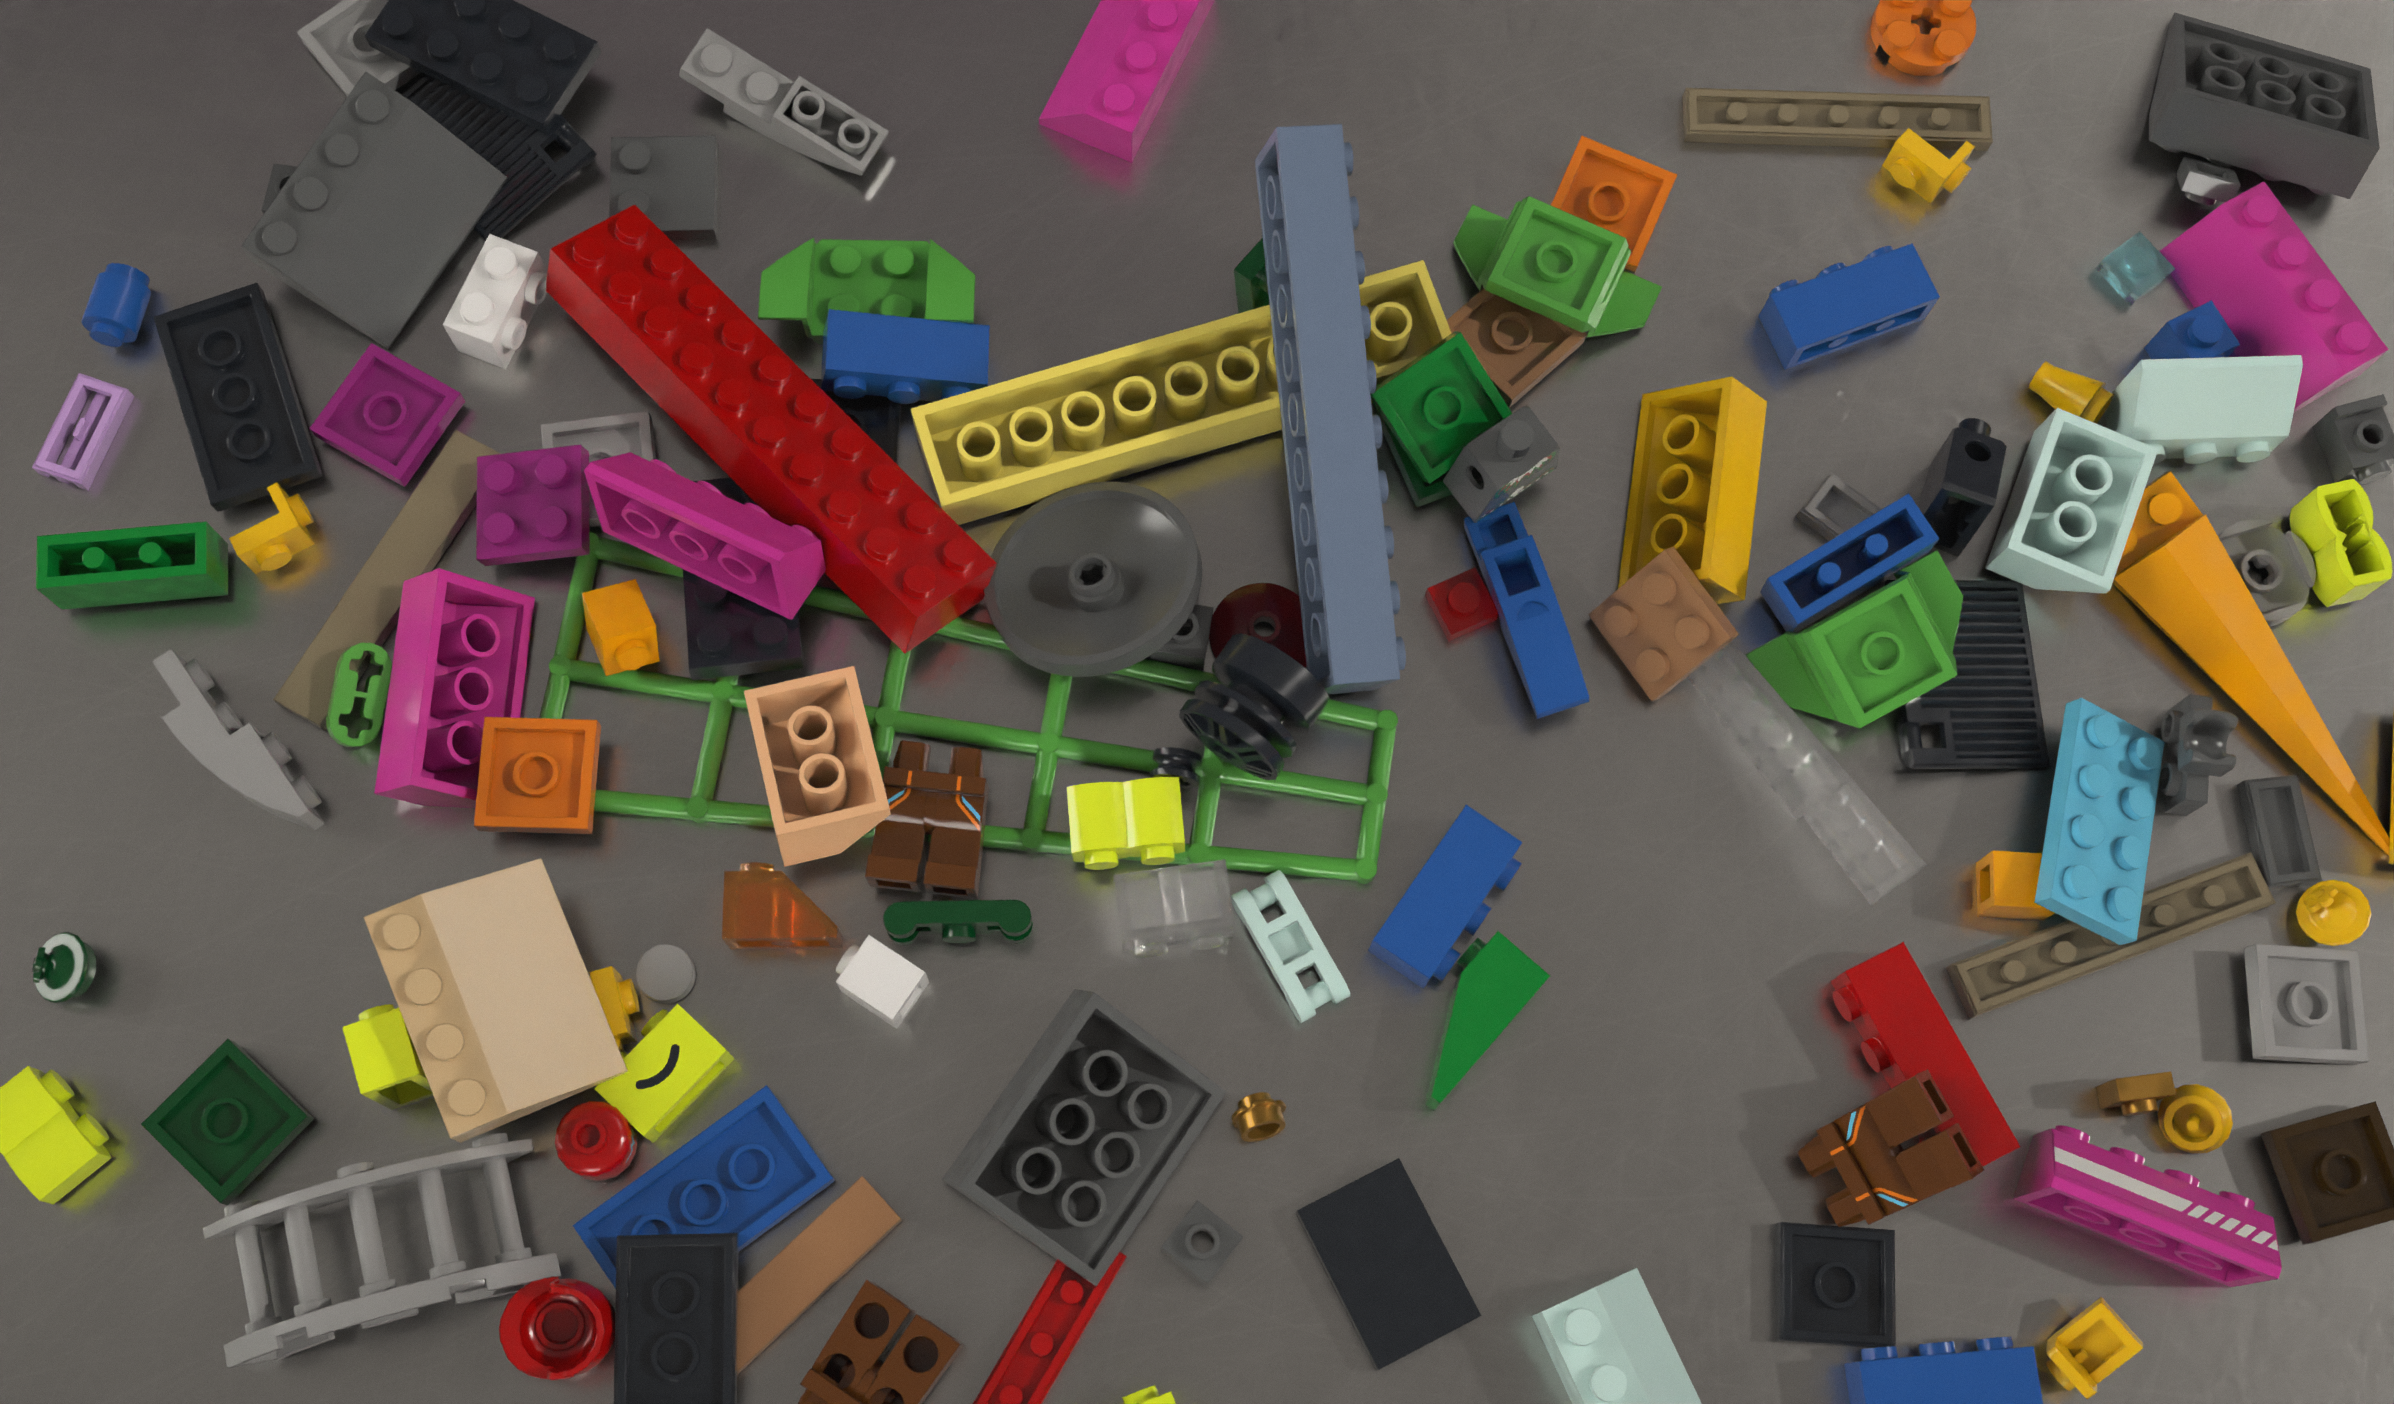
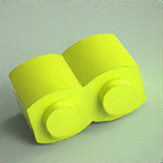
[2290,479,2392,607]
[1067,777,1185,870]
[0,1066,112,1205]

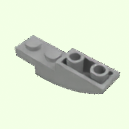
[679,28,889,176]
[152,649,325,830]

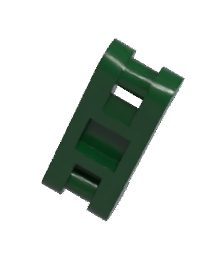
[883,900,1033,946]

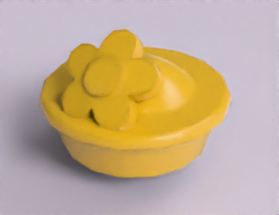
[2296,880,2371,946]
[2158,1084,2233,1154]

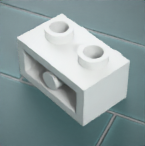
[443,234,548,369]

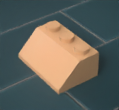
[744,666,891,867]

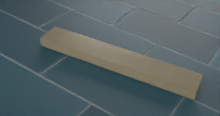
[1682,88,1993,151]
[273,430,501,731]
[1946,852,2276,1019]

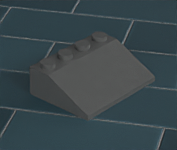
[2149,13,2380,199]
[241,71,507,350]
[942,989,1227,1286]

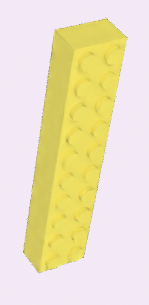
[911,260,1452,525]

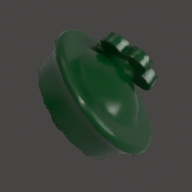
[32,932,96,1003]

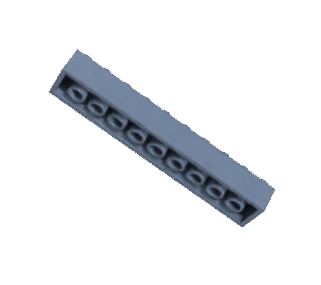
[1255,124,1406,694]

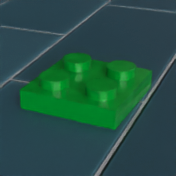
[1370,331,1512,484]

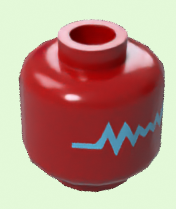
[554,1101,638,1181]

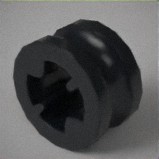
[1150,747,1202,788]

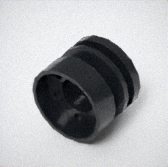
[1179,633,1329,780]

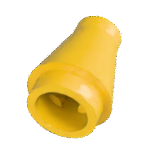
[2028,361,2114,424]

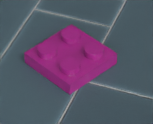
[309,343,465,487]
[476,444,590,566]

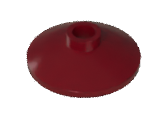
[1209,583,1307,668]

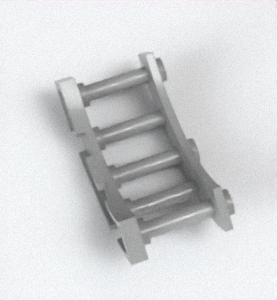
[203,1133,561,1369]

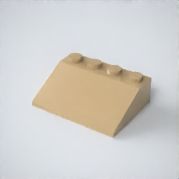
[364,858,628,1143]

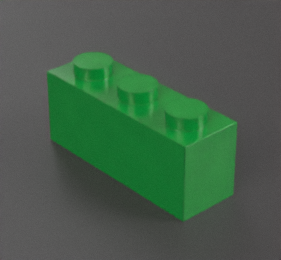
[36,521,228,610]

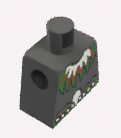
[1443,405,1560,523]

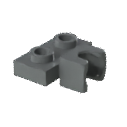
[2159,694,2238,816]

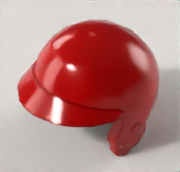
[499,1276,615,1380]

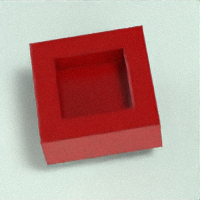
[1425,567,1499,641]

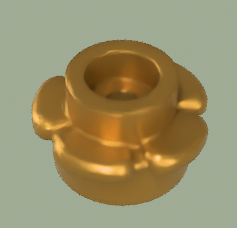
[1231,1092,1286,1142]

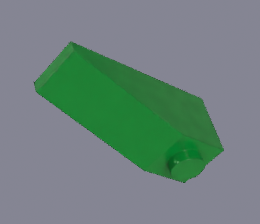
[1425,931,1550,1111]

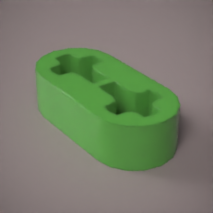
[326,643,392,747]

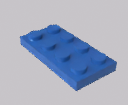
[572,1085,835,1289]

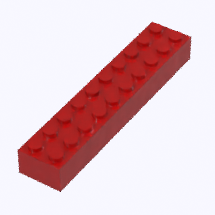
[545,204,997,654]

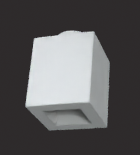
[836,935,929,1029]

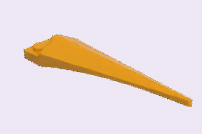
[2113,471,2390,855]

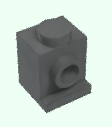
[2312,394,2394,484]

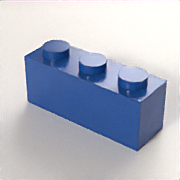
[1758,243,1940,370]
[821,309,990,404]
[1760,493,1939,632]
[1368,805,1522,989]
[1844,1336,2043,1404]

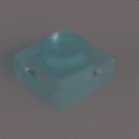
[2095,231,2175,306]

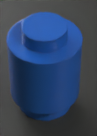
[81,263,151,347]

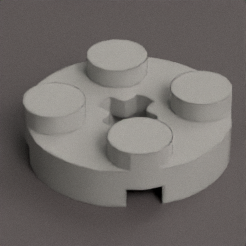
[2218,519,2316,627]

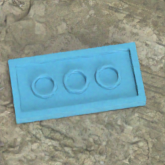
[2034,698,2164,945]

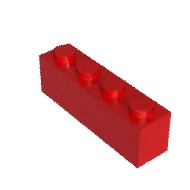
[1830,942,2021,1166]

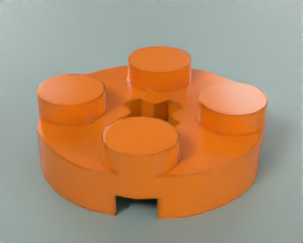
[1871,0,1976,76]

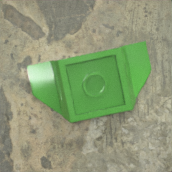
[1453,196,1662,338]
[758,238,976,345]
[1745,550,1963,728]

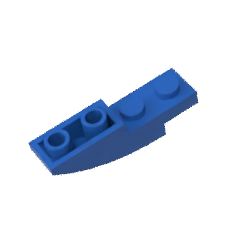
[1463,502,1589,719]

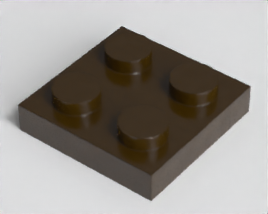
[2261,1101,2394,1245]

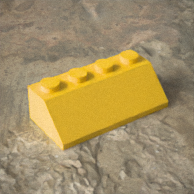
[1618,376,1767,604]

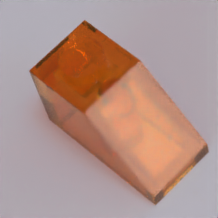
[722,862,843,949]

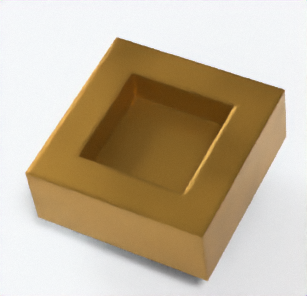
[2095,1071,2176,1116]

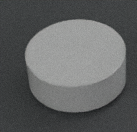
[636,944,696,1004]

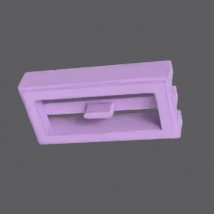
[32,373,135,491]

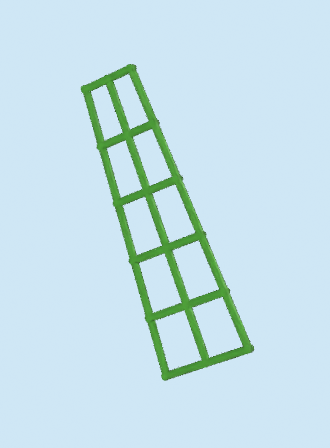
[539,532,1398,884]

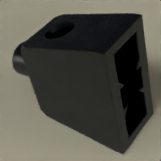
[1918,418,2007,556]

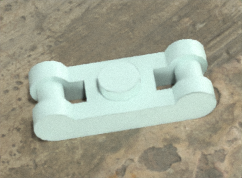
[1230,870,1350,1023]

